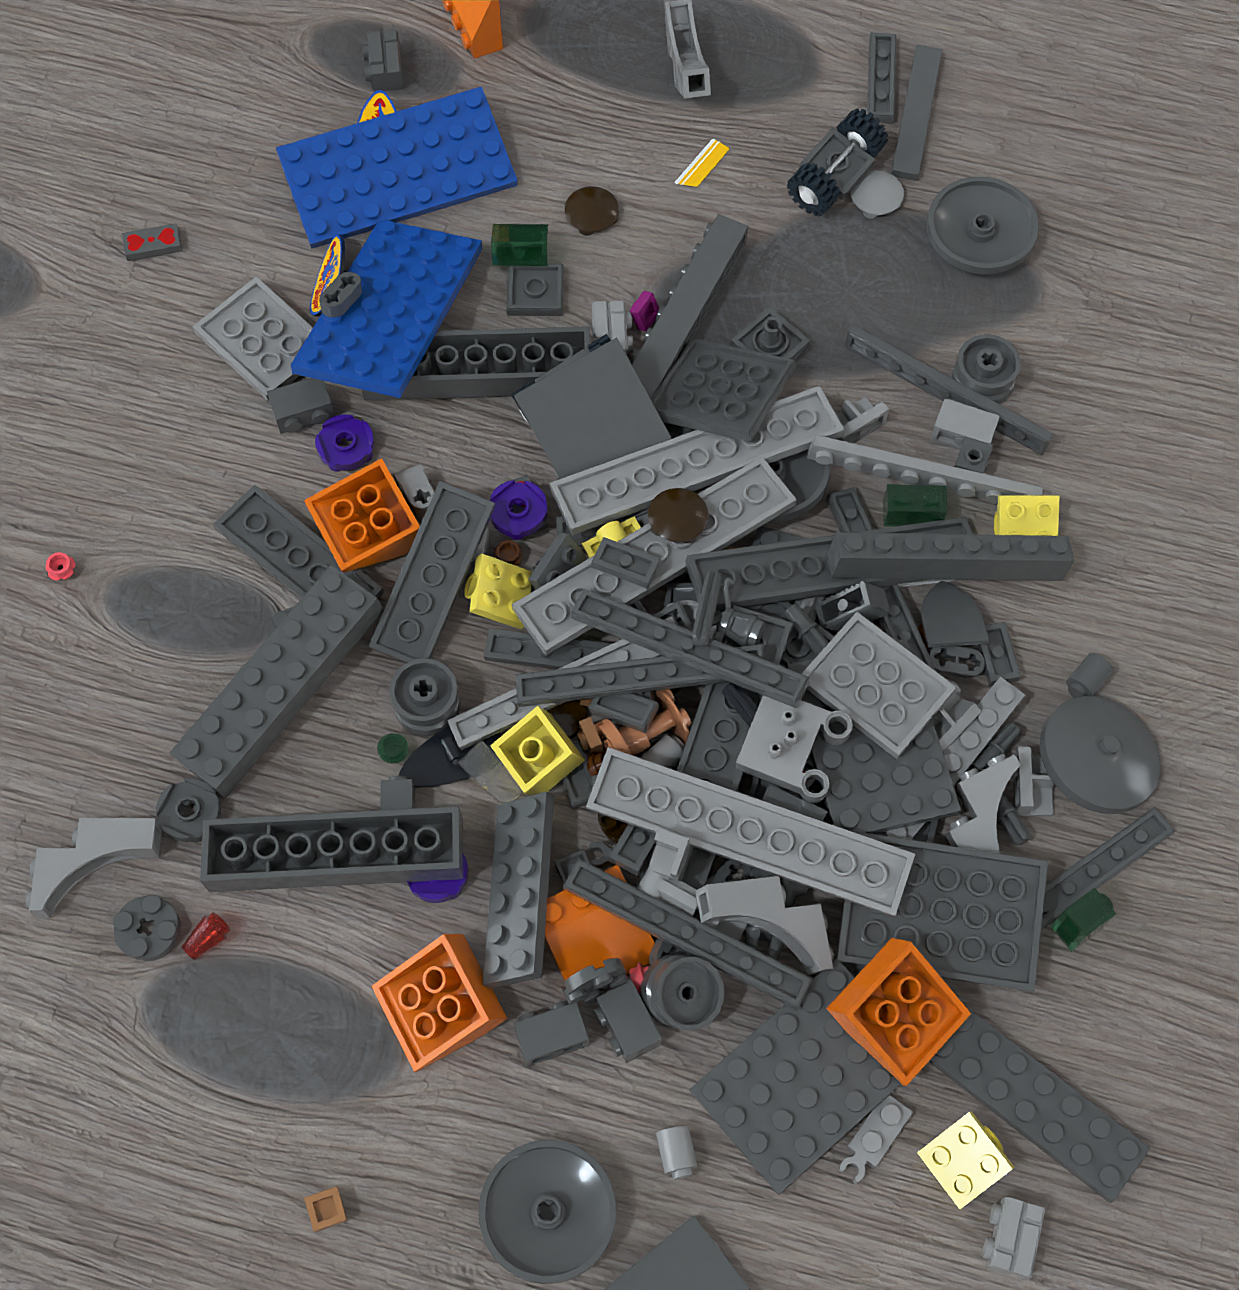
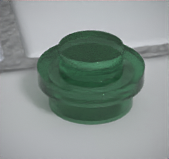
[377,733,409,764]

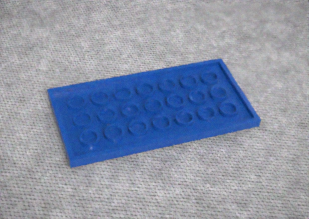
[276,86,518,249]
[290,220,483,398]

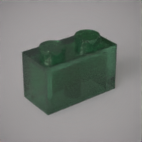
[491,224,549,266]
[883,484,948,527]
[1051,888,1116,952]

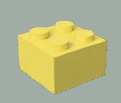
[490,706,585,796]

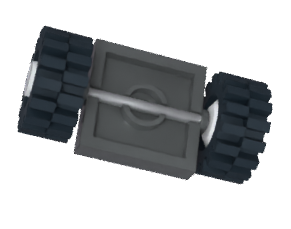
[787,109,888,216]

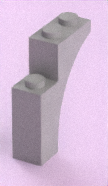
[664,0,711,99]
[945,754,1021,854]
[26,818,162,919]
[695,876,834,975]

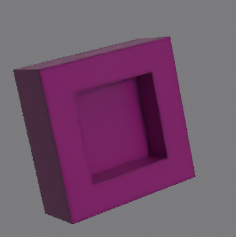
[629,291,660,332]

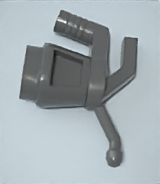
[712,577,766,646]

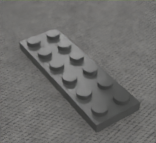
[368,481,496,663]
[213,485,384,600]
[482,791,554,989]

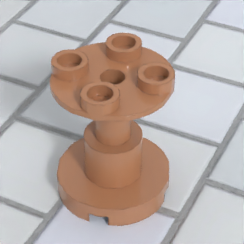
[594,689,691,756]

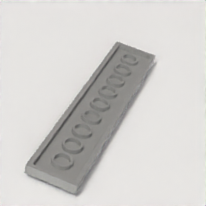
[550,386,844,535]
[512,456,797,656]
[586,747,915,917]

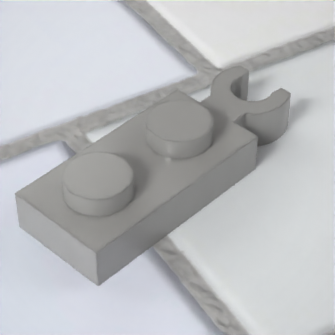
[838,1095,913,1184]

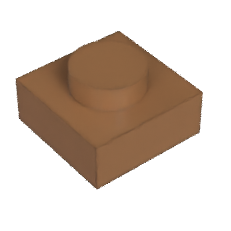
[576,717,604,754]
[304,1186,348,1233]

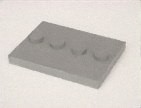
[192,276,313,401]
[802,612,956,759]

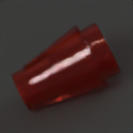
[181,912,231,960]

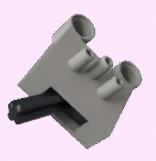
[722,683,853,803]

